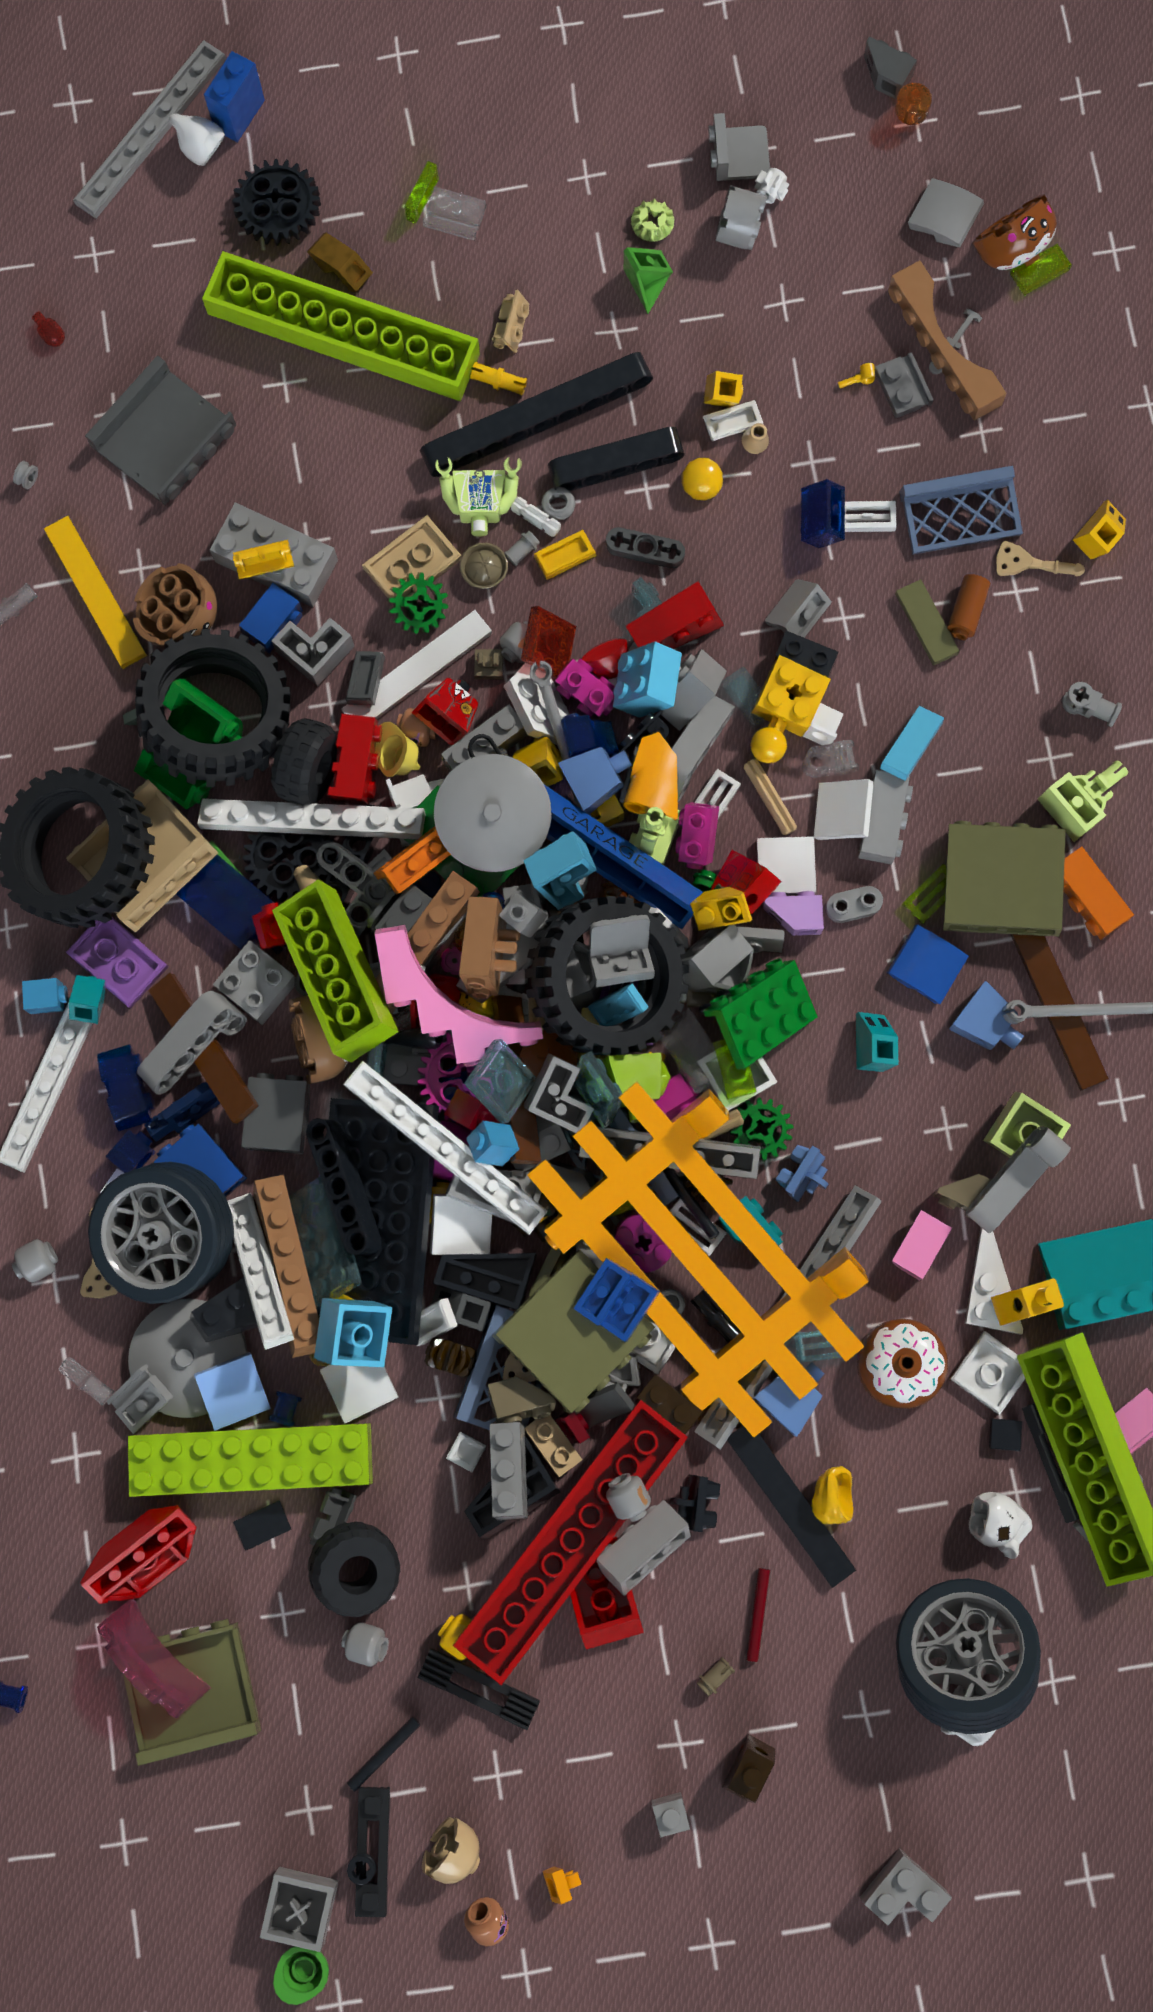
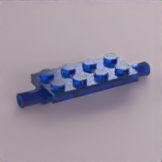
[176,855,287,954]

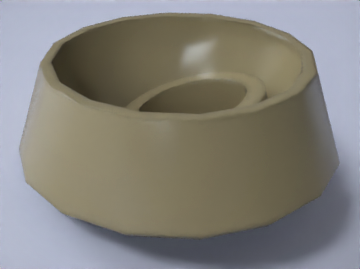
[460,543,508,589]

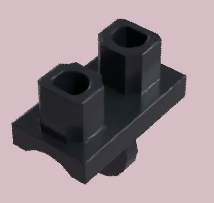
[670,1474,720,1532]

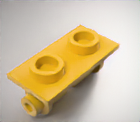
[233,540,294,580]

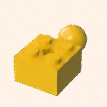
[750,655,831,764]

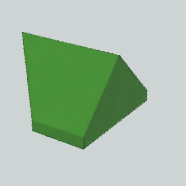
[623,247,673,314]

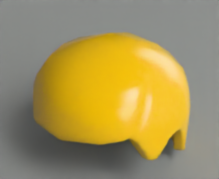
[681,458,723,501]

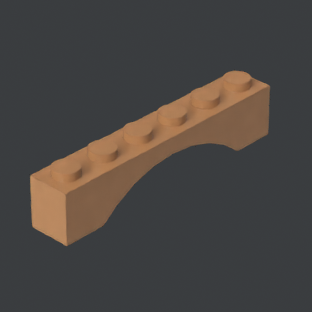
[888,260,1007,421]
[375,871,480,1015]
[253,1175,319,1358]

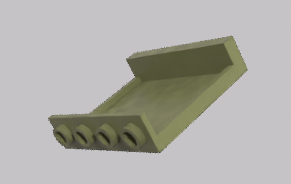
[943,821,1066,937]
[492,1250,655,1413]
[115,1619,262,1766]

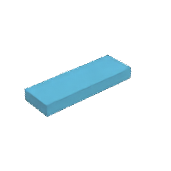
[880,706,944,781]

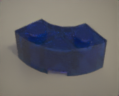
[560,714,619,758]
[97,1044,155,1132]

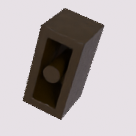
[635,1374,703,1435]

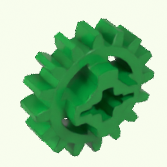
[387,572,449,634]
[730,1097,794,1162]

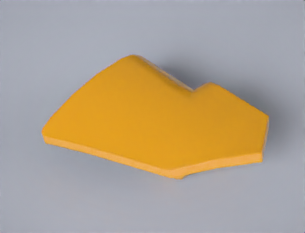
[623,732,678,820]

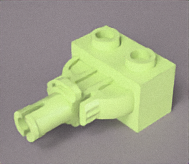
[1038,761,1128,842]
[629,807,681,865]

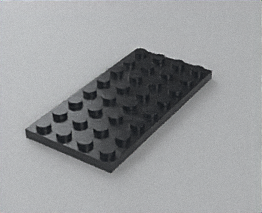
[313,1098,439,1345]

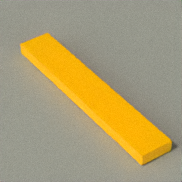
[44,516,147,669]

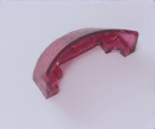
[97,1599,211,1719]

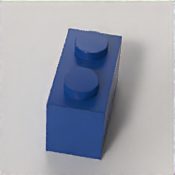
[239,583,303,654]

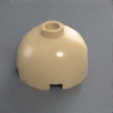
[422,1817,480,1884]

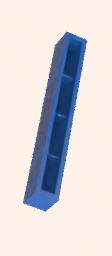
[544,785,703,930]

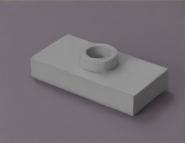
[736,926,784,953]

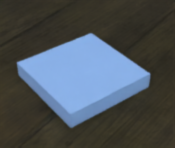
[194,1352,271,1431]

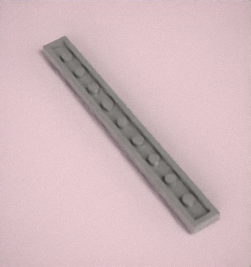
[694,1185,882,1450]

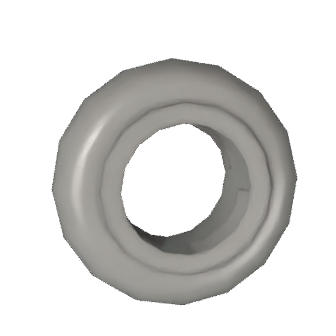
[541,487,576,521]

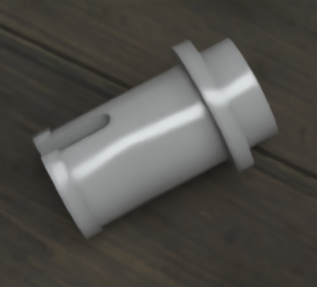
[504,531,540,566]

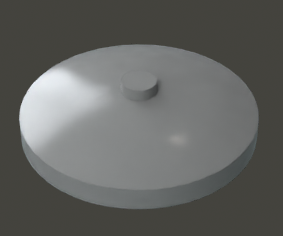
[434,754,551,872]
[128,1299,247,1418]

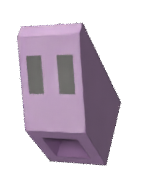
[763,891,824,936]

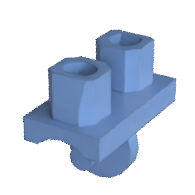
[776,1145,829,1202]

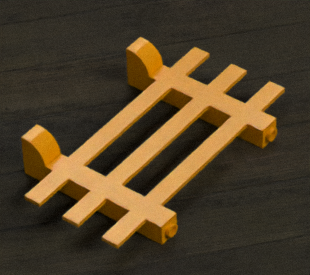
[527,1082,869,1437]

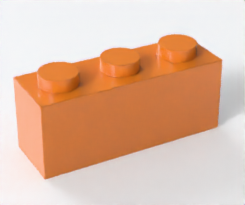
[1063,846,1134,940]

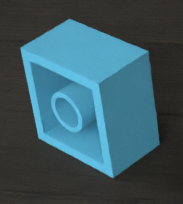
[613,642,682,718]
[314,1298,392,1367]

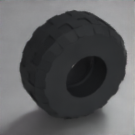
[271,718,338,806]
[308,1521,401,1617]

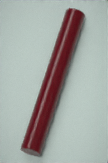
[746,1568,770,1662]

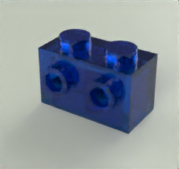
[800,479,845,548]

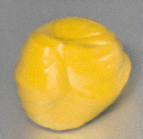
[812,1466,853,1524]

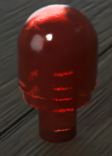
[32,311,65,347]

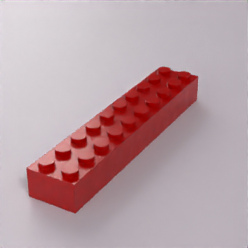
[452,1400,688,1686]

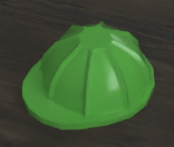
[273,1946,329,2005]

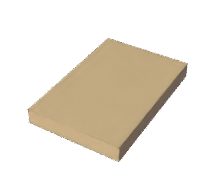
[362,515,462,604]

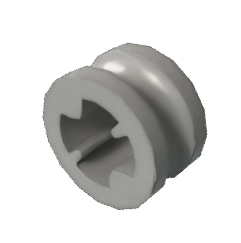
[13,461,38,489]

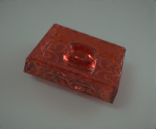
[521,606,577,678]

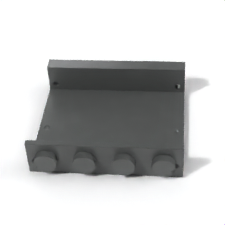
[85,355,236,505]

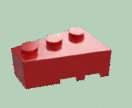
[626,581,724,649]
[328,714,382,805]

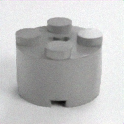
[715,186,767,250]

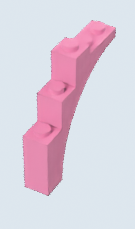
[375,925,543,1067]

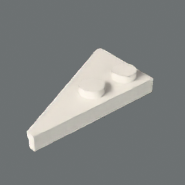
[965,1227,1023,1335]

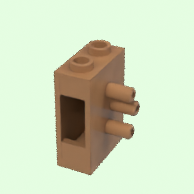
[459,897,521,999]

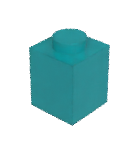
[69,975,105,1024]

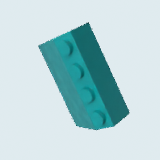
[1038,1219,1153,1330]

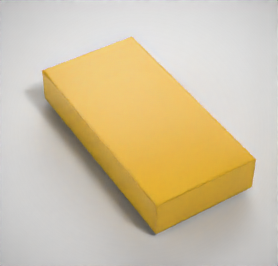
[534,530,596,580]

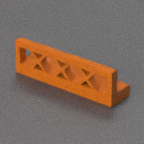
[373,826,451,895]

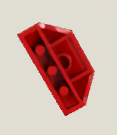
[80,1505,197,1604]

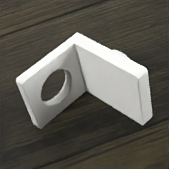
[803,703,843,748]
[386,774,431,808]

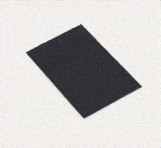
[233,1501,291,1551]

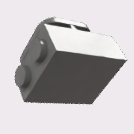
[366,884,432,935]
[241,1073,310,1154]

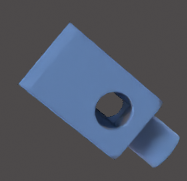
[558,747,632,814]
[949,981,1024,1050]
[754,1362,824,1437]

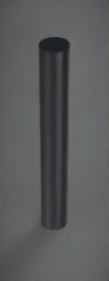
[663,1168,719,1240]
[347,1716,421,1792]

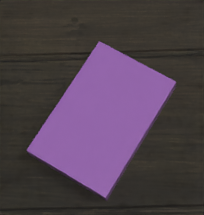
[66,917,169,1009]

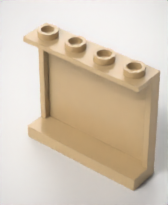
[66,780,218,933]

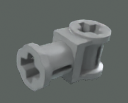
[1062,682,1122,727]

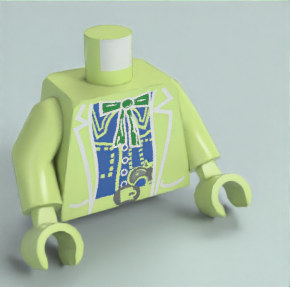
[435,457,522,537]

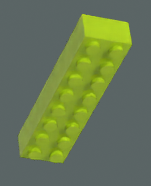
[1017,1332,1153,1587]
[128,1423,373,1497]

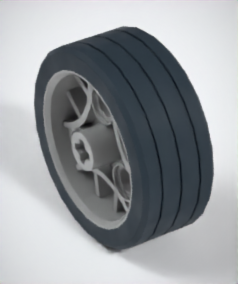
[88,1162,234,1304]
[896,1578,1041,1734]

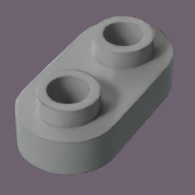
[826,886,883,923]

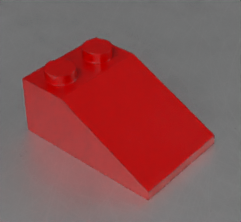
[570,1537,644,1650]

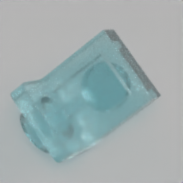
[632,577,662,619]

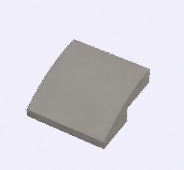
[908,178,984,247]

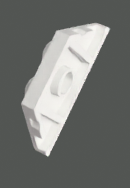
[504,652,584,751]

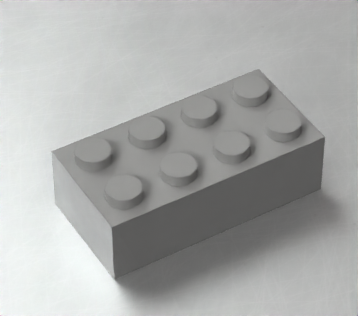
[210,502,338,607]

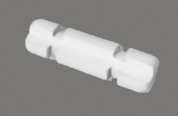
[511,497,561,537]

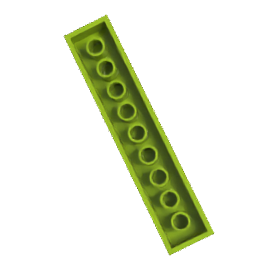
[202,251,480,402]

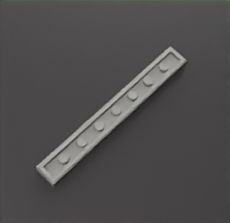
[73,40,226,219]

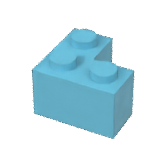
[523,831,597,910]

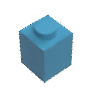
[22,978,68,1014]
[466,1120,519,1166]

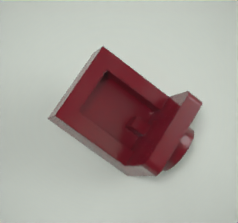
[554,1412,590,1444]

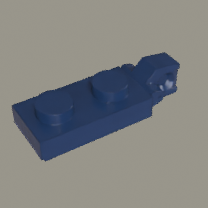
[144,1081,220,1142]

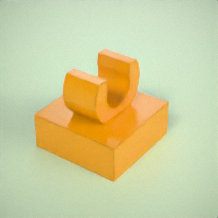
[543,1867,581,1904]

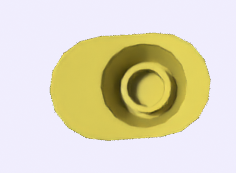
[375,722,420,777]

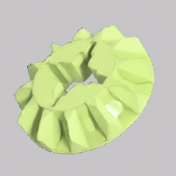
[631,198,674,242]

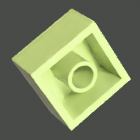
[983,1092,1071,1158]

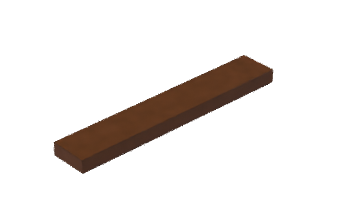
[1010,934,1109,1091]
[148,973,259,1124]
[492,995,541,1165]

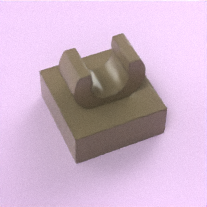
[474,649,503,680]

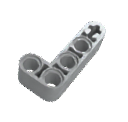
[672,696,735,802]
[137,991,247,1094]
[966,1126,1071,1233]

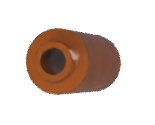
[947,574,991,640]

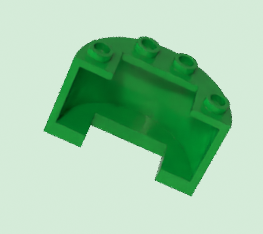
[134,679,243,810]

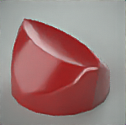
[581,638,629,680]

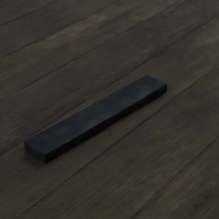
[727,1426,856,1588]

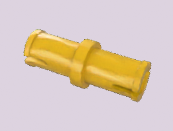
[470,362,528,396]

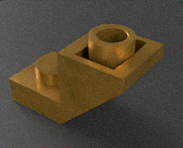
[307,232,373,292]

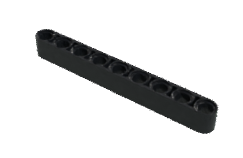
[420,352,653,477]

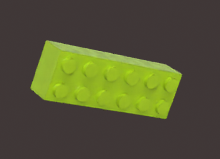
[272,879,399,1062]

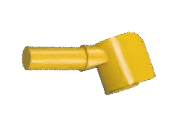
[838,363,875,389]

